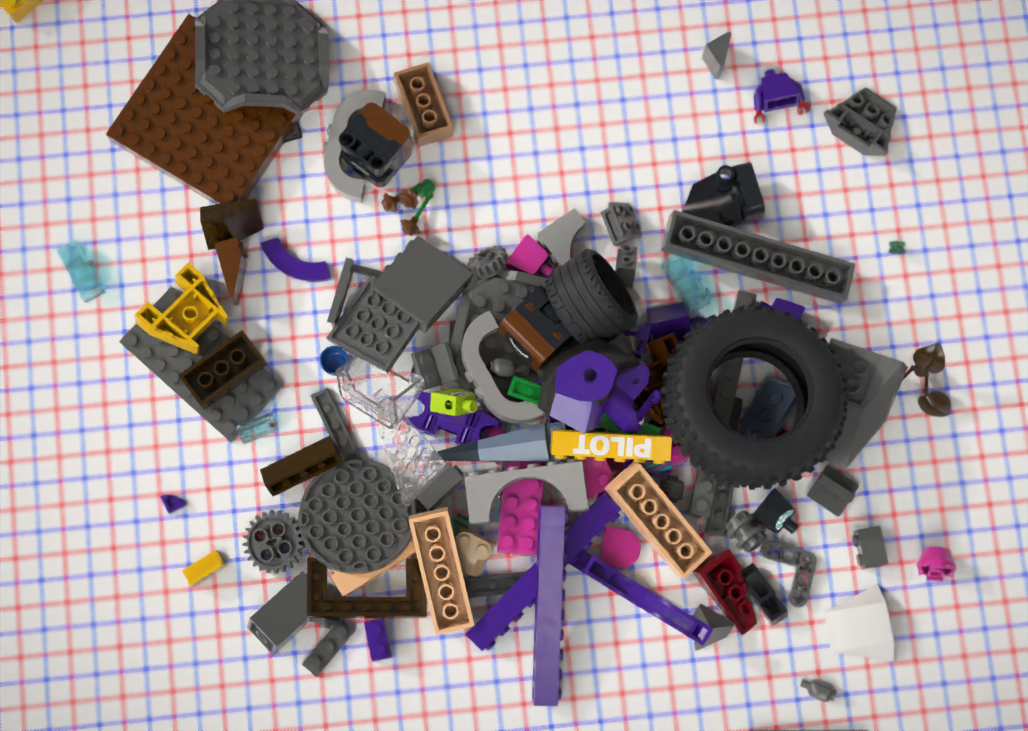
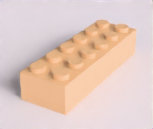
[604,462,713,579]
[409,507,475,635]

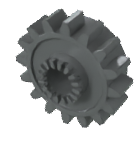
[467,245,509,278]

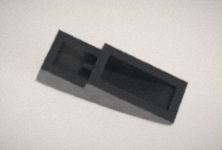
[741,563,788,627]

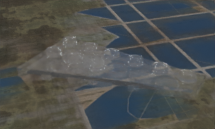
[368,388,449,507]

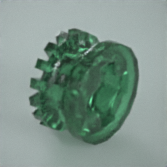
[888,241,906,255]

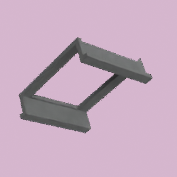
[327,257,382,328]

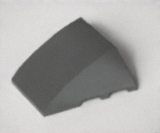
[823,87,897,156]

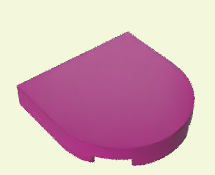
[599,526,641,569]

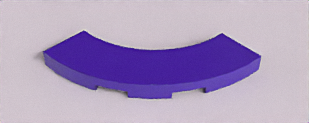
[260,237,332,282]

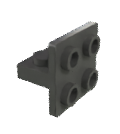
[600,202,642,246]
[807,464,859,517]

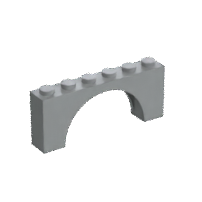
[537,208,641,306]
[464,459,589,526]

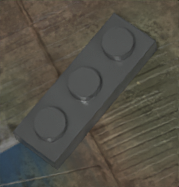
[301,620,355,677]

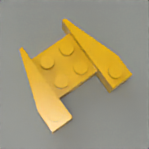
[134,262,228,355]

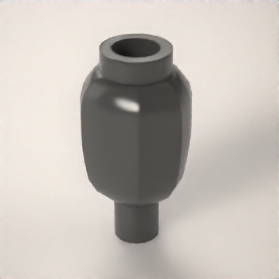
[488,358,524,377]
[800,679,837,702]

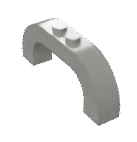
[323,90,387,203]
[461,310,545,424]

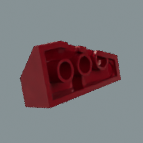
[692,549,757,636]

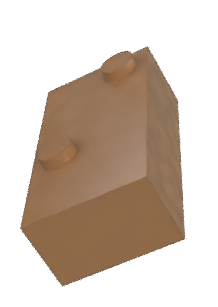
[394,62,454,147]

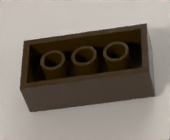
[178,330,268,410]

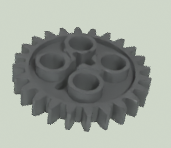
[242,510,306,574]

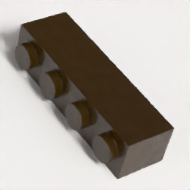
[260,435,343,497]

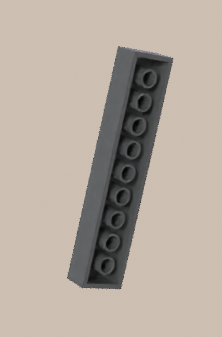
[660,210,856,304]

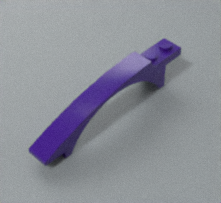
[569,549,714,646]

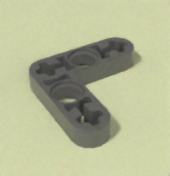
[760,541,817,608]

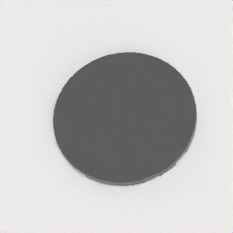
[298,459,417,574]

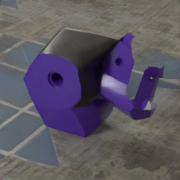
[538,339,662,434]

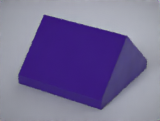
[646,302,691,341]

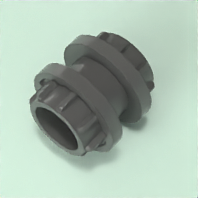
[726,511,767,553]

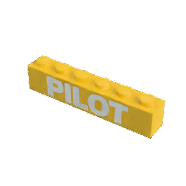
[550,429,672,464]

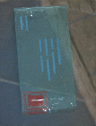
[236,412,279,445]

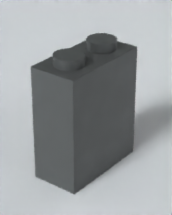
[415,463,464,511]

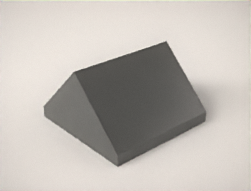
[702,32,732,80]

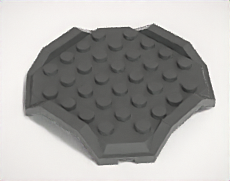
[195,0,329,116]
[450,270,581,415]

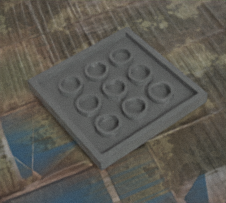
[326,277,420,374]

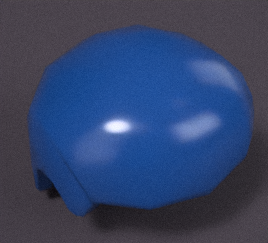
[319,346,350,376]

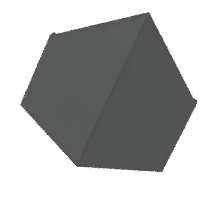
[692,603,735,652]

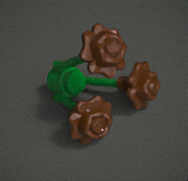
[381,179,436,236]

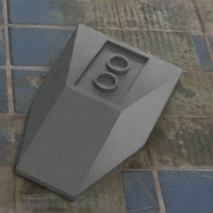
[824,338,908,468]

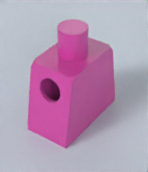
[506,234,553,278]

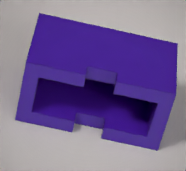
[364,618,392,662]

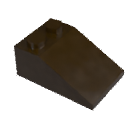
[200,198,264,250]

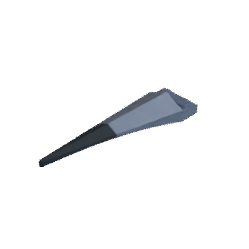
[411,422,570,463]

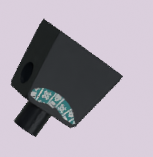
[753,488,799,534]

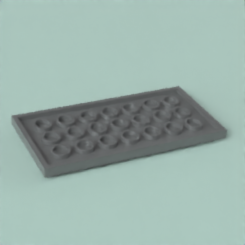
[119,286,284,443]

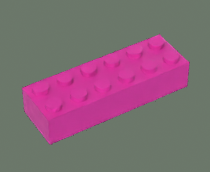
[497,462,545,557]

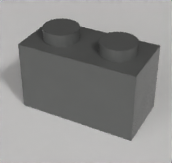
[852,526,889,570]

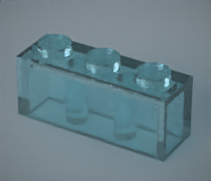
[56,239,106,303]
[661,255,712,315]

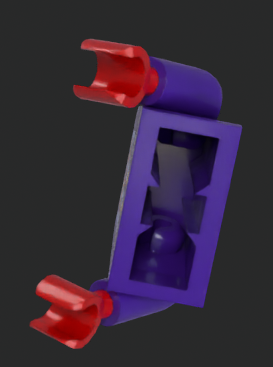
[753,69,810,124]

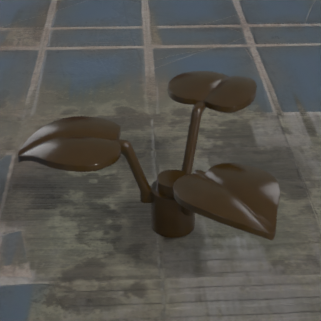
[902,342,951,417]

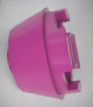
[916,546,957,582]

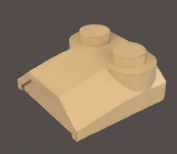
[455,525,496,577]

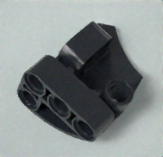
[682,162,765,227]

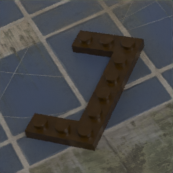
[307,557,427,618]

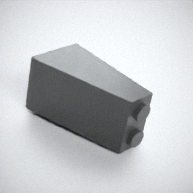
[247,571,329,656]

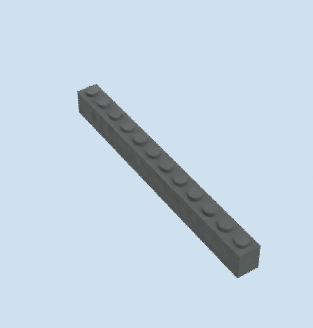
[688,290,757,520]

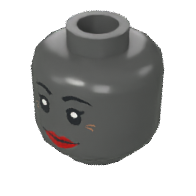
[659,475,684,504]

